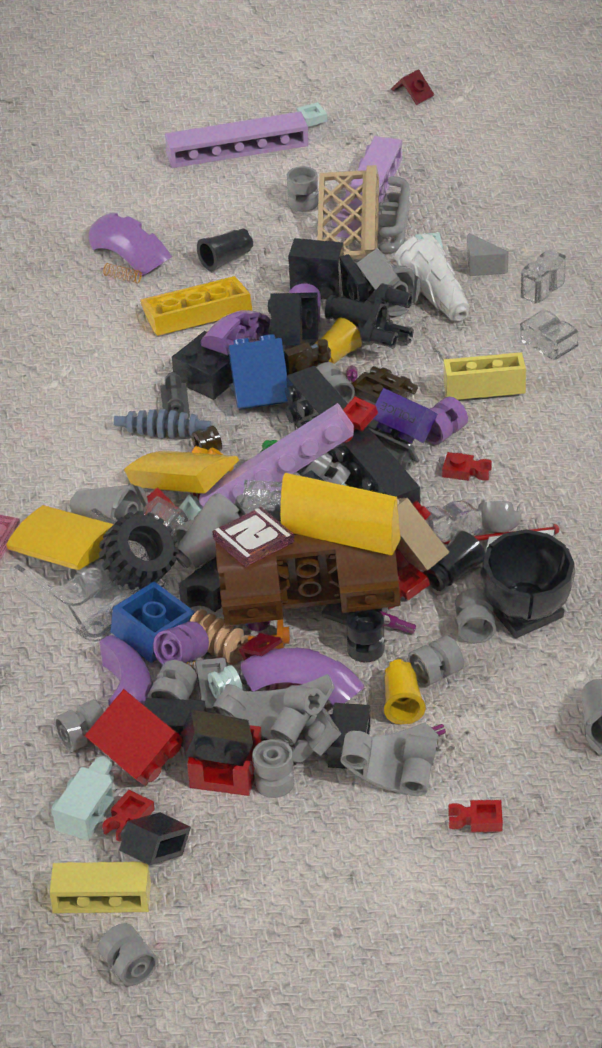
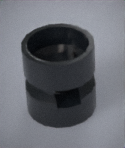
[346,609,385,663]

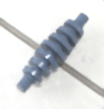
[114,409,212,438]

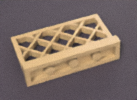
[317,165,379,259]

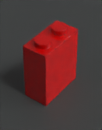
[85,689,183,786]

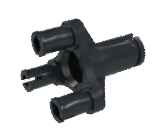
[324,283,414,349]

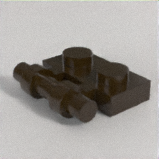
[284,339,331,375]
[351,366,418,403]

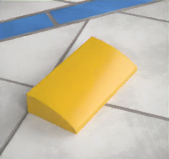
[140,276,253,336]
[123,450,239,494]
[281,473,400,555]
[6,505,114,571]

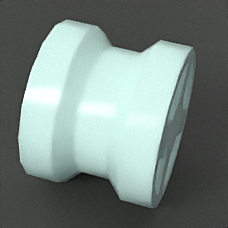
[208,665,242,700]

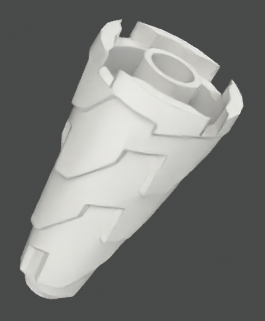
[393,234,470,321]

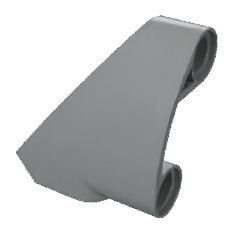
[212,674,335,746]
[340,722,438,796]

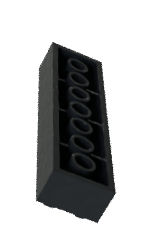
[285,366,421,504]

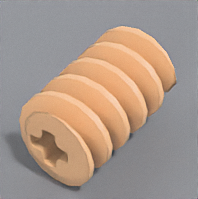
[190,609,249,665]

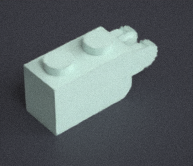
[51,755,114,841]

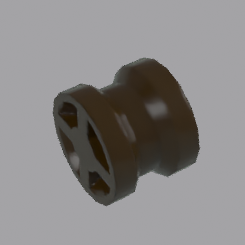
[192,425,222,451]

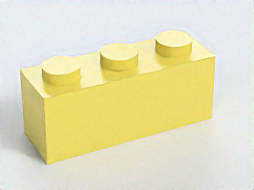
[443,352,526,400]
[49,861,151,913]

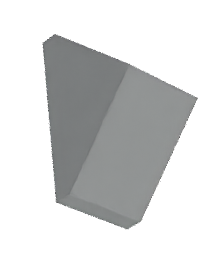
[466,233,509,276]
[356,248,400,290]

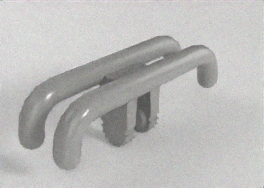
[378,176,410,253]

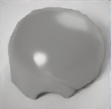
[478,501,521,533]

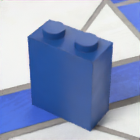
[228,334,288,410]

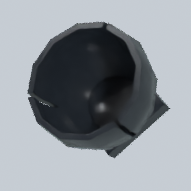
[480,529,575,639]

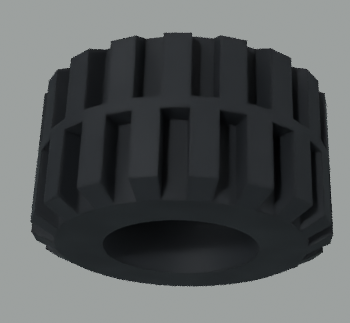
[99,511,178,590]

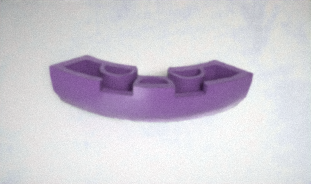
[89,213,172,276]
[201,310,271,355]
[100,635,153,705]
[240,647,365,706]

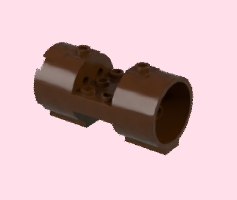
[215,528,401,626]

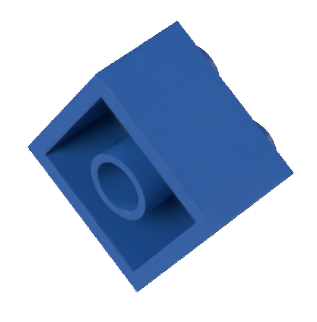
[110,582,195,663]

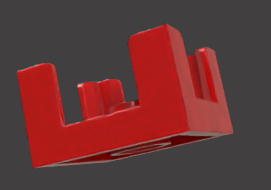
[187,725,262,796]

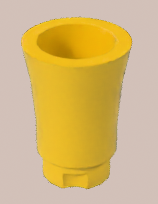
[313,318,362,366]
[384,659,426,725]

